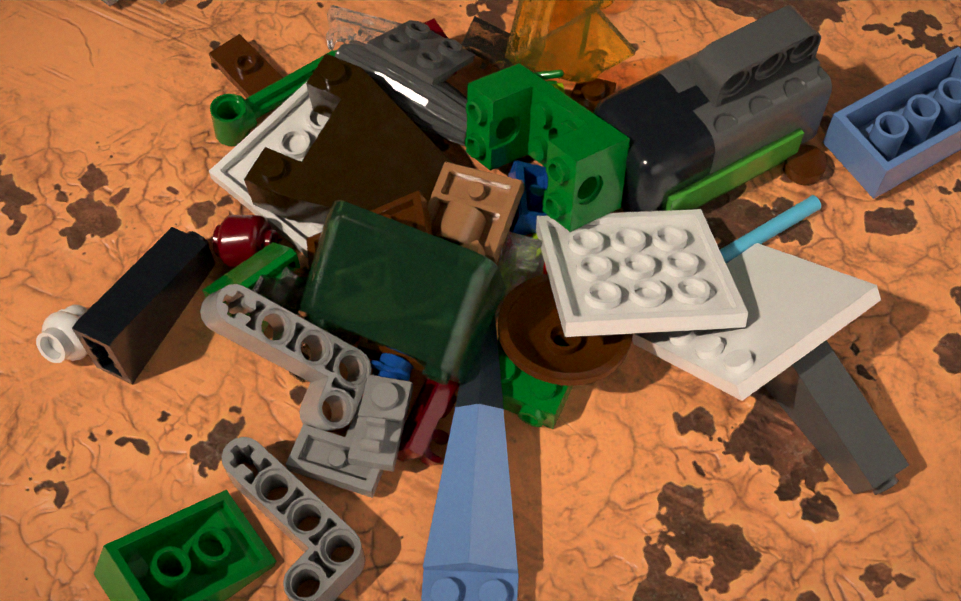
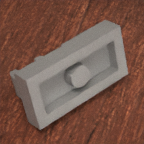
[348,375,413,472]

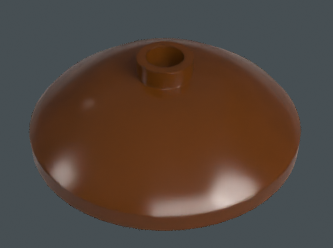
[498,274,633,386]

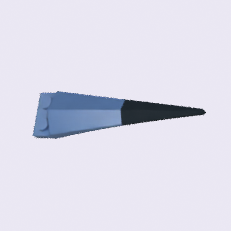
[421,262,519,601]

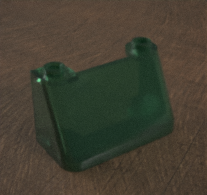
[298,200,506,385]

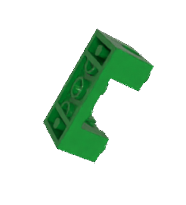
[465,63,630,232]

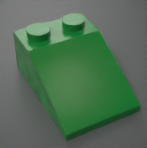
[94,489,277,601]

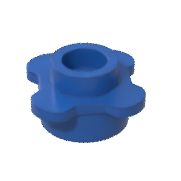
[370,353,413,385]

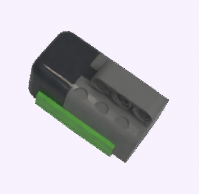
[593,5,832,212]

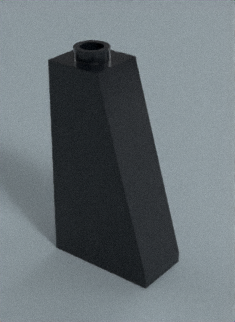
[72,227,216,385]

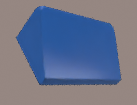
[508,161,548,236]

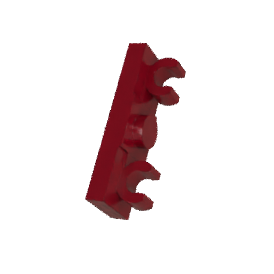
[397,334,469,465]

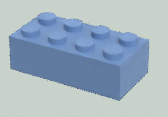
[823,47,961,199]

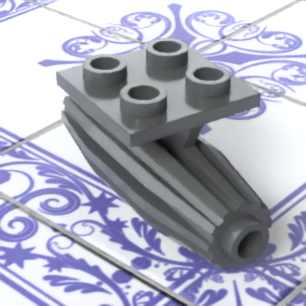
[335,20,475,146]

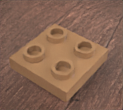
[427,162,525,263]

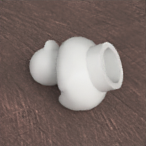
[36,304,88,363]

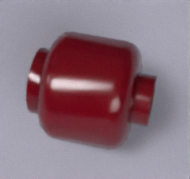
[213,215,279,268]

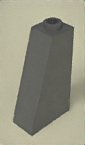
[764,340,909,495]

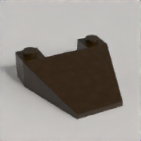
[244,54,452,225]

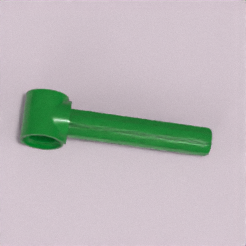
[210,50,337,146]

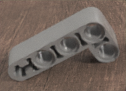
[200,284,371,431]
[221,437,366,601]

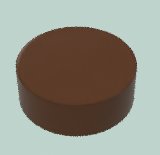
[784,144,827,185]

